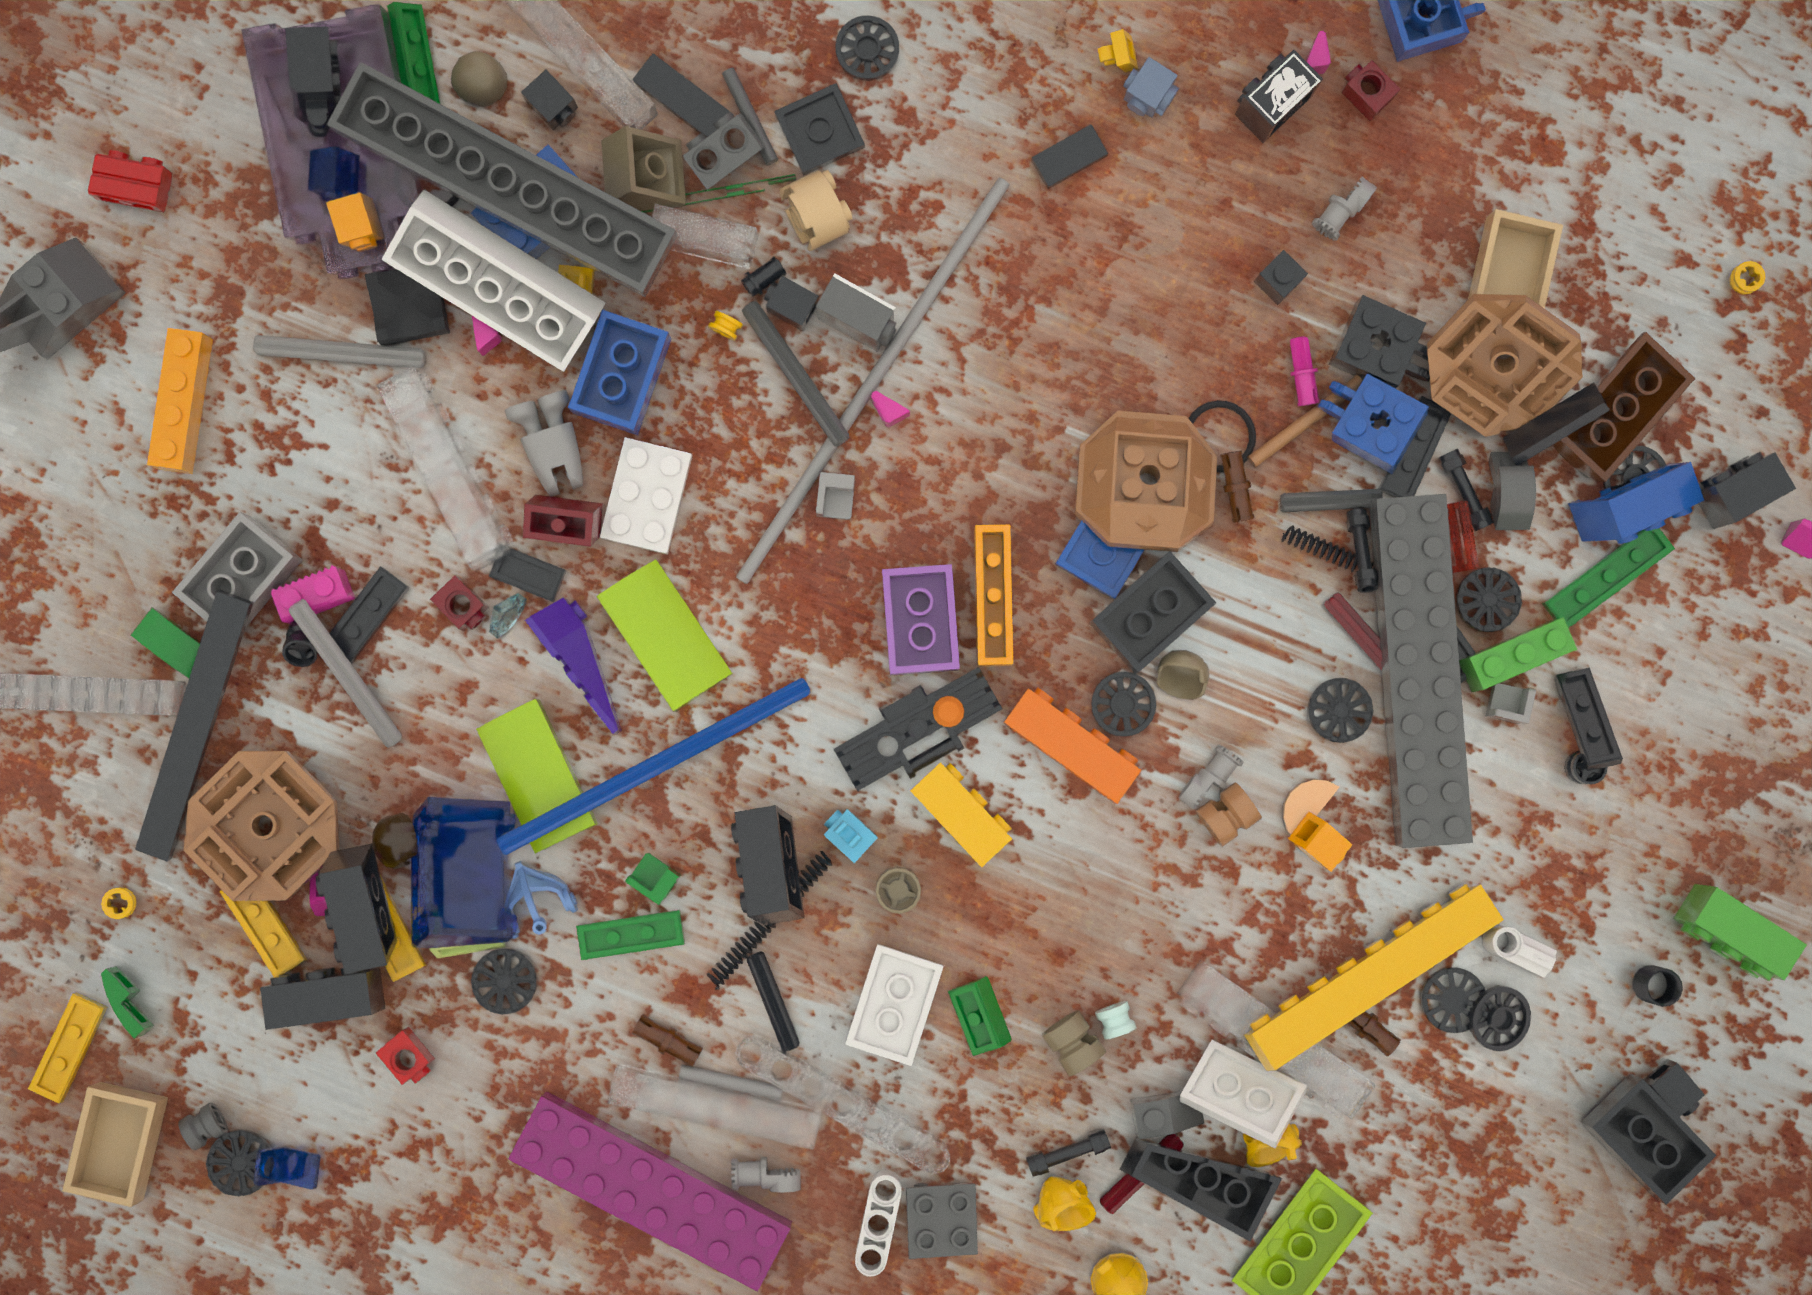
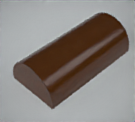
[1553,332,1696,482]

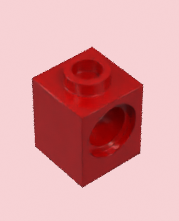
[376,1027,435,1085]

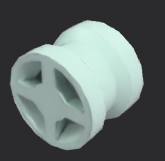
[1095,1001,1137,1040]

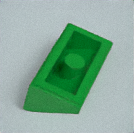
[948,976,1012,1056]

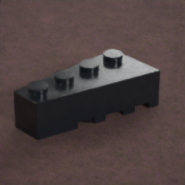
[1119,1138,1282,1241]

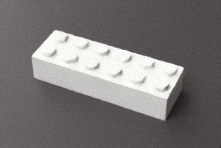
[381,190,605,372]

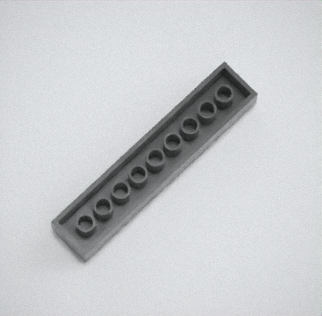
[327,62,678,297]
[1369,494,1473,848]

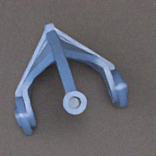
[502,861,578,939]

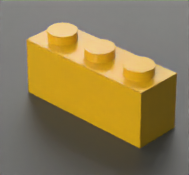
[910,762,1012,867]

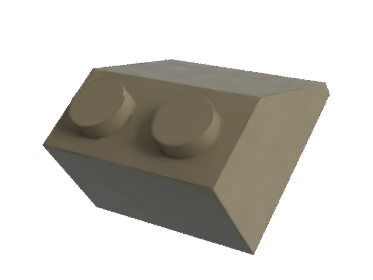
[601,126,686,211]

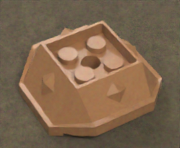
[1427,294,1583,437]
[1075,411,1217,552]
[184,751,340,901]

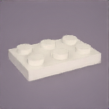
[600,437,693,555]
[845,943,944,1066]
[1180,1040,1307,1148]

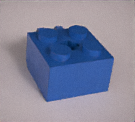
[1377,0,1486,62]
[1318,374,1429,474]

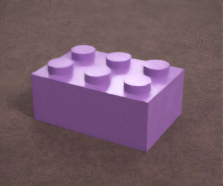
[882,564,960,676]

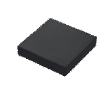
[774,83,865,176]

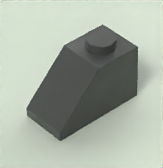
[1130,1090,1204,1140]

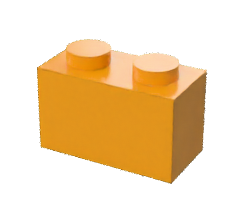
[326,192,385,252]

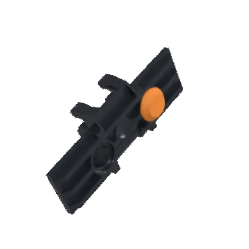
[834,667,1002,791]

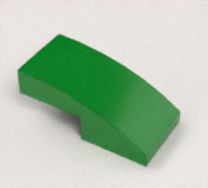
[131,607,201,679]
[101,966,154,1039]

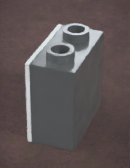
[816,273,897,352]

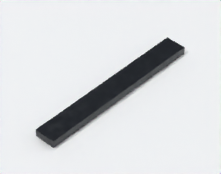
[135,590,254,862]

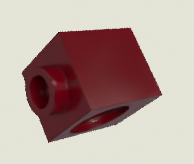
[1341,60,1401,121]
[430,575,489,631]

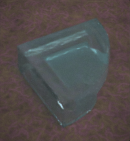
[489,593,527,639]

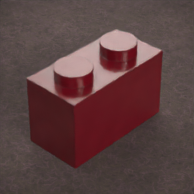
[523,494,603,547]

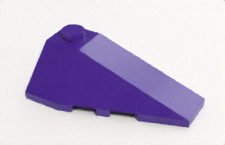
[525,597,622,734]

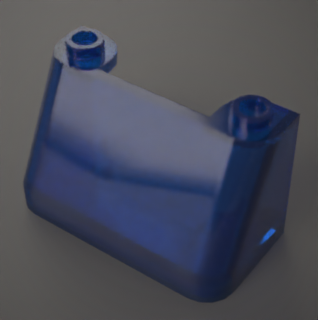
[411,797,517,949]

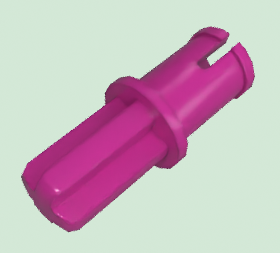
[1290,336,1320,406]

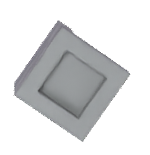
[816,472,855,520]
[1485,683,1536,724]

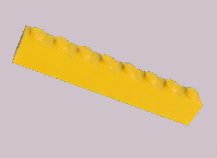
[1244,884,1504,1071]

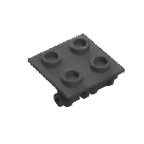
[906,1183,978,1259]

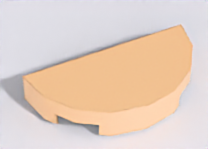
[1283,779,1339,835]

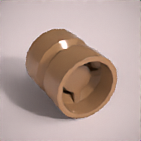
[1196,782,1262,847]

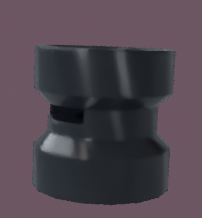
[282,620,318,667]
[1564,750,1608,785]

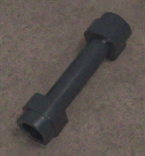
[1439,448,1494,531]
[1346,508,1379,593]
[1026,1129,1111,1177]

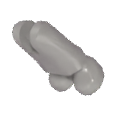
[505,390,583,497]

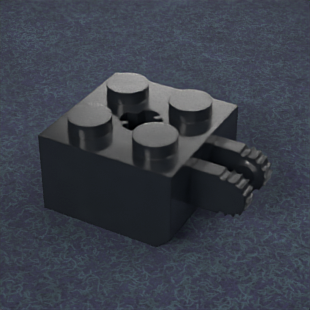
[285,26,342,139]
[1328,295,1430,389]

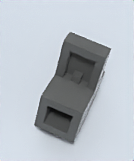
[1488,452,1536,530]

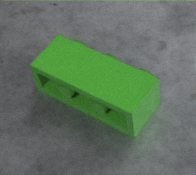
[1459,617,1577,692]

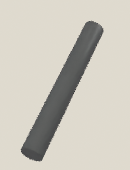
[722,68,778,166]

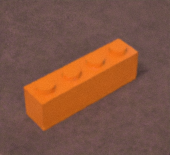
[1003,687,1141,804]

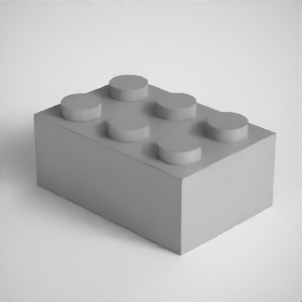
[172,512,303,627]

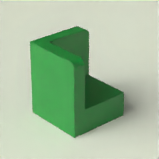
[625,853,681,905]

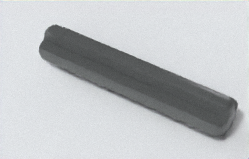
[1280,489,1383,512]

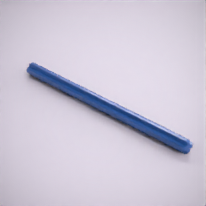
[496,678,811,855]

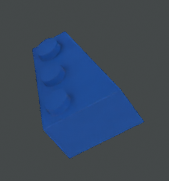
[1568,462,1704,544]

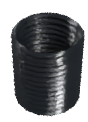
[1632,965,1683,1007]

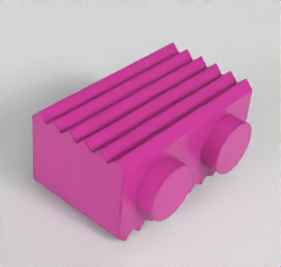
[271,565,355,624]

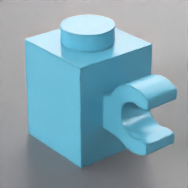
[824,809,878,863]

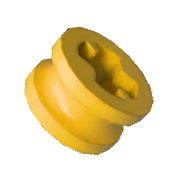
[1729,261,1765,295]
[708,311,743,341]
[101,887,137,919]

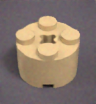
[780,170,853,251]

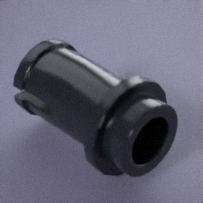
[741,256,787,297]

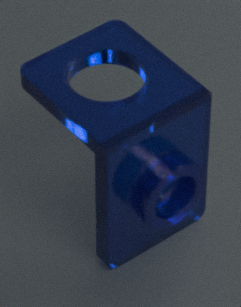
[254,1146,321,1190]

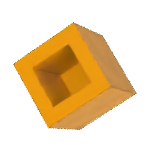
[1288,812,1352,872]

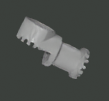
[1312,177,1377,241]
[1178,744,1244,809]
[731,1157,801,1193]

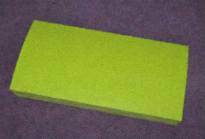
[596,559,733,712]
[476,699,598,854]
[1232,1169,1373,1295]

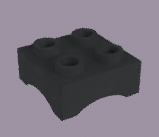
[365,270,450,346]

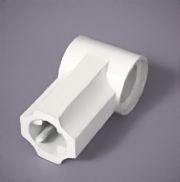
[1482,925,1557,978]

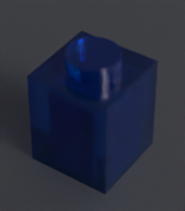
[308,146,360,202]

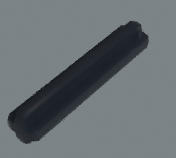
[747,951,800,1052]

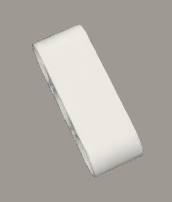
[855,1170,901,1276]

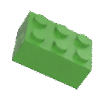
[1673,884,1807,981]

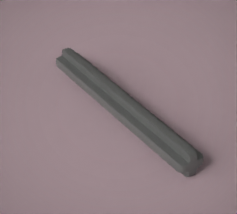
[742,301,849,447]

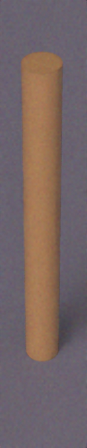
[1248,375,1363,468]

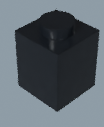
[521,69,578,131]
[1254,250,1308,305]
[764,276,819,331]
[1643,1059,1705,1117]

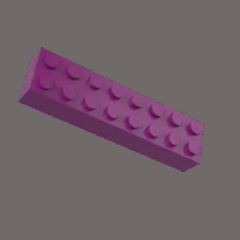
[508,1091,792,1292]

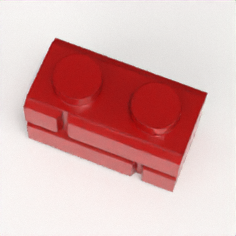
[88,150,172,213]

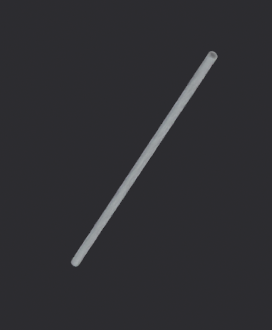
[736,178,1010,584]

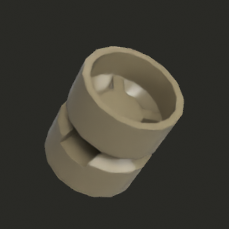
[876,866,921,914]
[1042,1010,1106,1077]

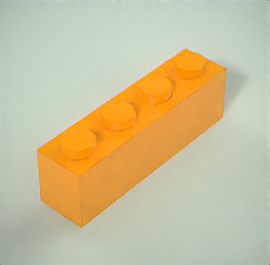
[147,328,213,474]
[974,525,1013,667]

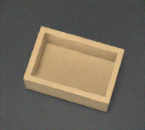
[1468,209,1563,309]
[62,1082,168,1207]

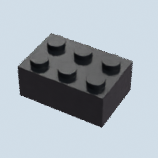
[1089,551,1217,674]
[731,805,805,925]
[316,843,397,974]
[260,967,386,1030]
[1581,1074,1716,1205]

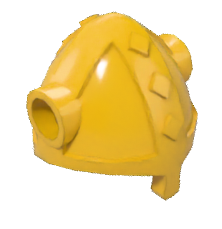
[1243,1123,1302,1168]
[1033,1176,1096,1231]
[1090,1253,1148,1295]

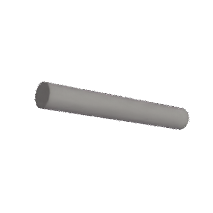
[679,1065,784,1100]

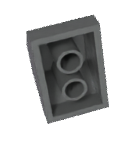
[0,237,126,360]

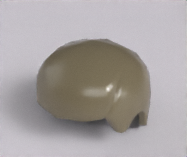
[451,51,507,107]
[1157,650,1210,700]

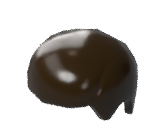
[372,813,418,869]

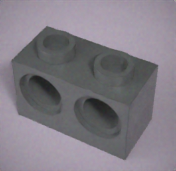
[683,112,765,190]

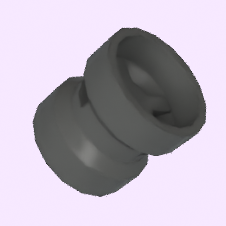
[178,1103,228,1151]

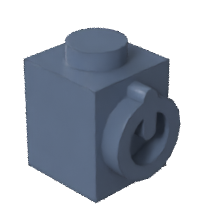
[1123,57,1179,118]

